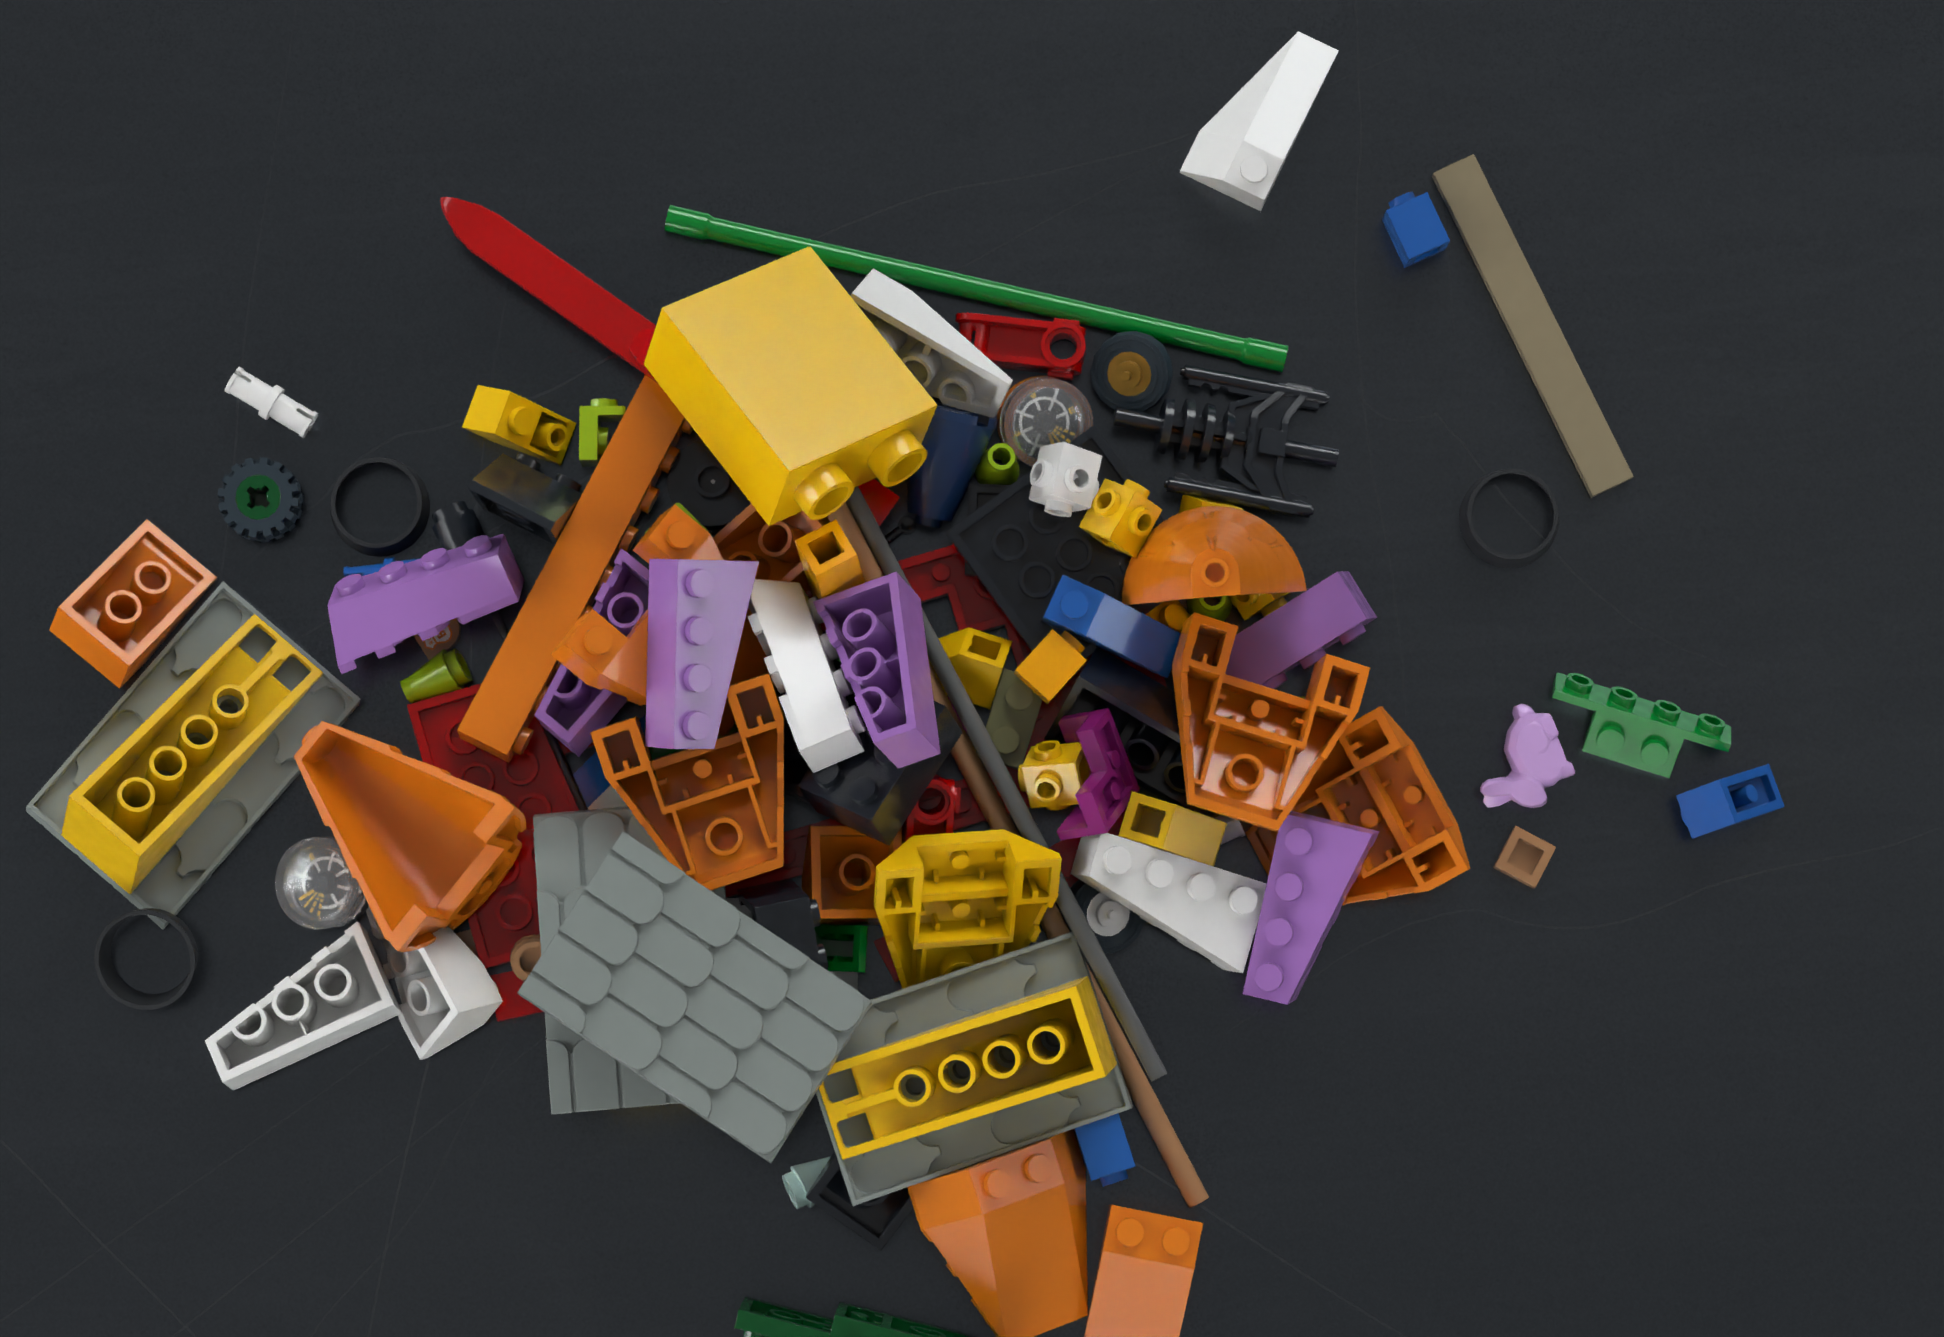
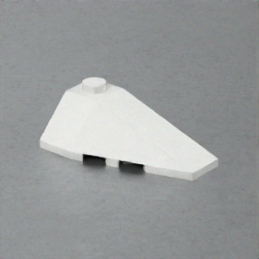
[366,906,503,1060]

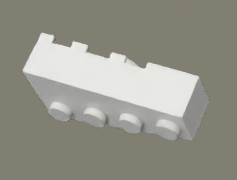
[1070,833,1266,973]
[205,921,402,1091]

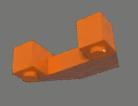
[551,504,768,737]
[1172,612,1370,831]
[590,672,785,890]

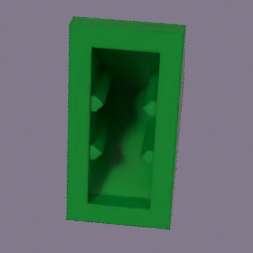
[814,924,869,973]

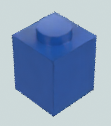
[1382,191,1450,268]
[1074,1113,1136,1187]

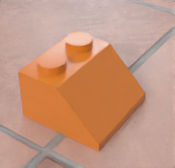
[802,826,902,925]

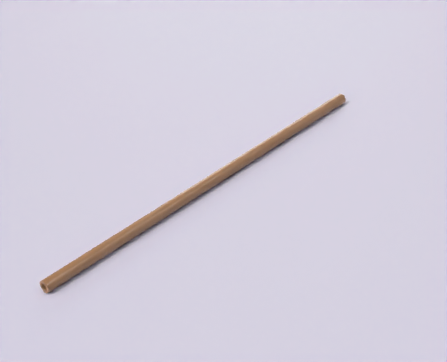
[827,502,1209,1208]

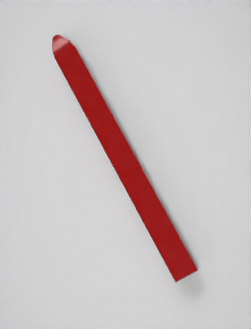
[440,197,900,527]

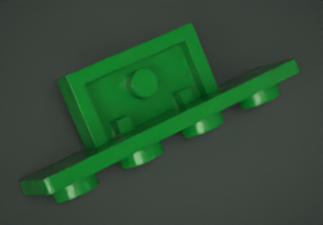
[1552,673,1731,778]

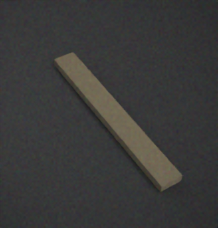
[1432,154,1634,498]

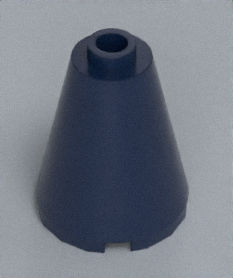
[907,403,998,528]

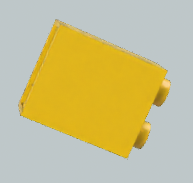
[644,246,937,526]

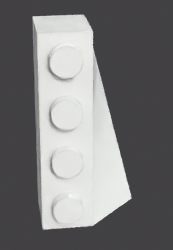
[747,579,866,773]

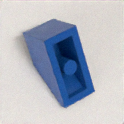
[1676,764,1785,839]

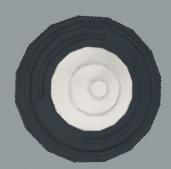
[1063,879,1145,953]

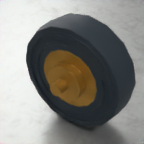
[1090,331,1173,412]

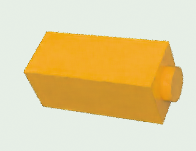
[795,519,865,600]

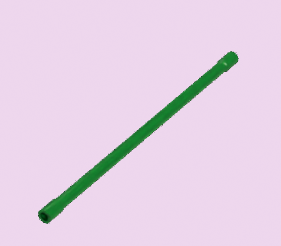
[664,205,1288,372]

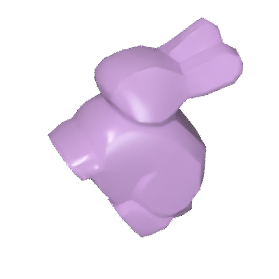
[1480,704,1575,808]

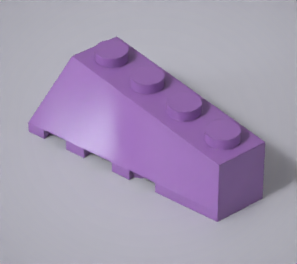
[328,534,525,674]

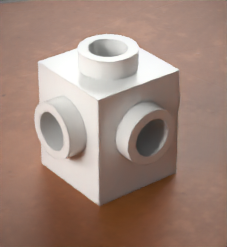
[1029,441,1102,517]

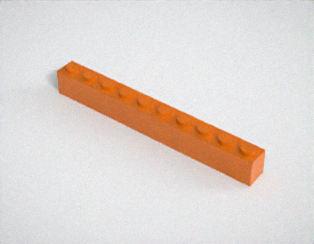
[457,375,693,763]

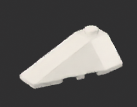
[1180,31,1339,211]
[851,268,1013,418]

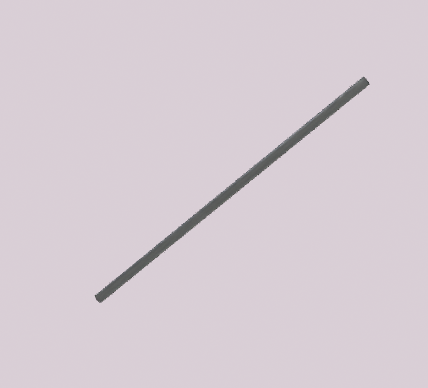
[846,486,1168,1082]

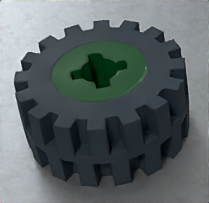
[217,457,304,542]

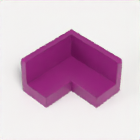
[1057,708,1140,840]

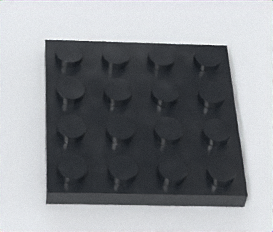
[946,425,1164,659]

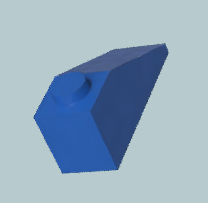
[1041,575,1181,679]

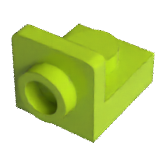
[579,398,627,467]

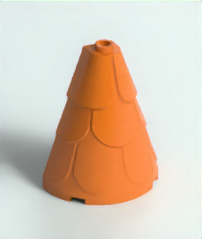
[1122,506,1307,605]
[294,721,526,952]

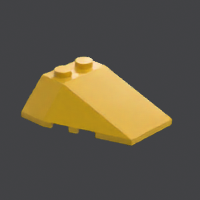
[873,829,1062,989]

